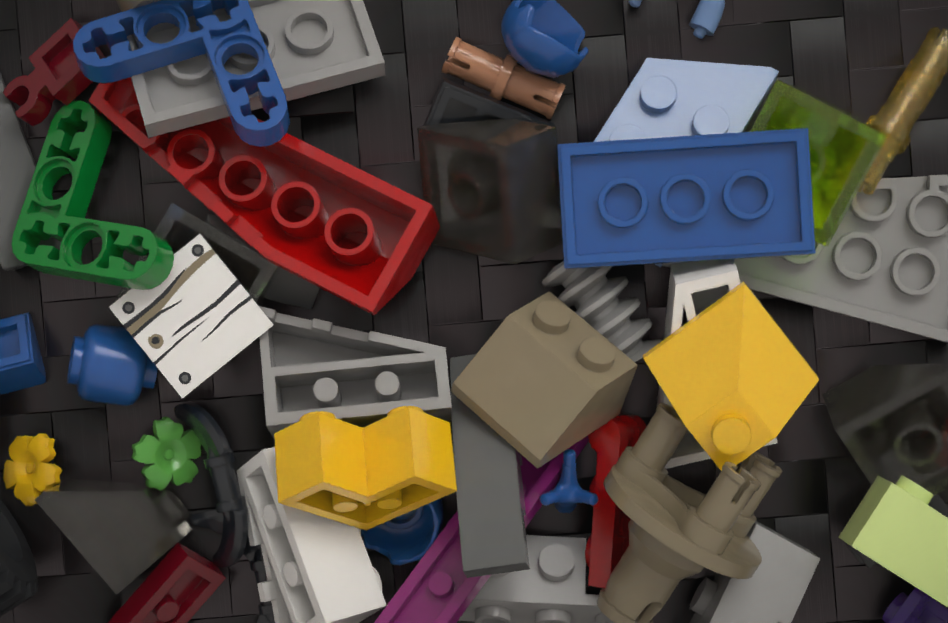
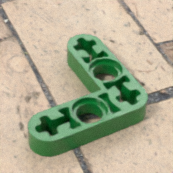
[12,100,174,290]

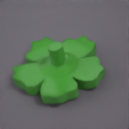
[131,416,201,491]

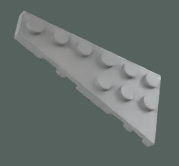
[662,174,948,343]

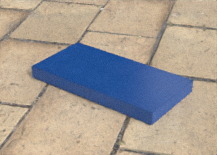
[557,128,816,269]

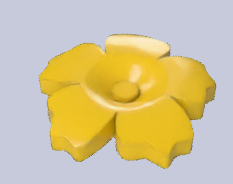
[3,433,62,506]

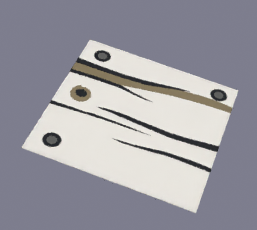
[109,234,274,399]

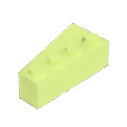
[839,475,948,607]

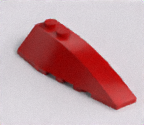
[88,77,440,315]

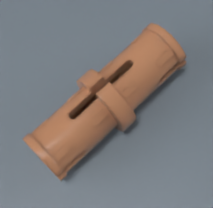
[441,37,566,120]

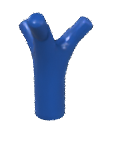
[540,449,598,513]

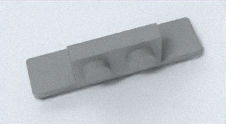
[458,535,637,623]

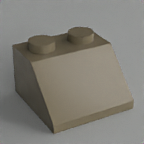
[451,291,638,469]

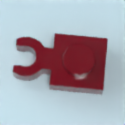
[3,18,105,126]

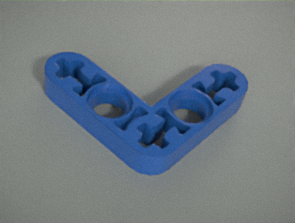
[73,0,290,147]

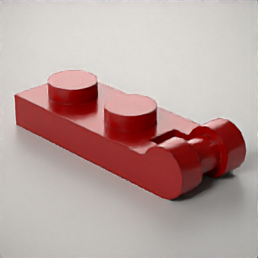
[585,414,646,589]

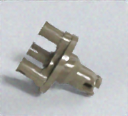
[597,403,783,623]

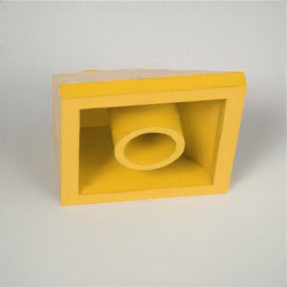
[643,281,819,471]

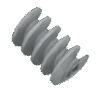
[541,261,662,362]

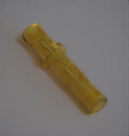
[839,27,948,195]

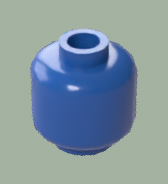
[67,324,158,406]

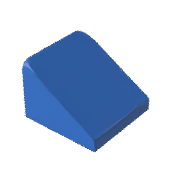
[0,312,46,395]

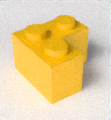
[274,406,457,531]

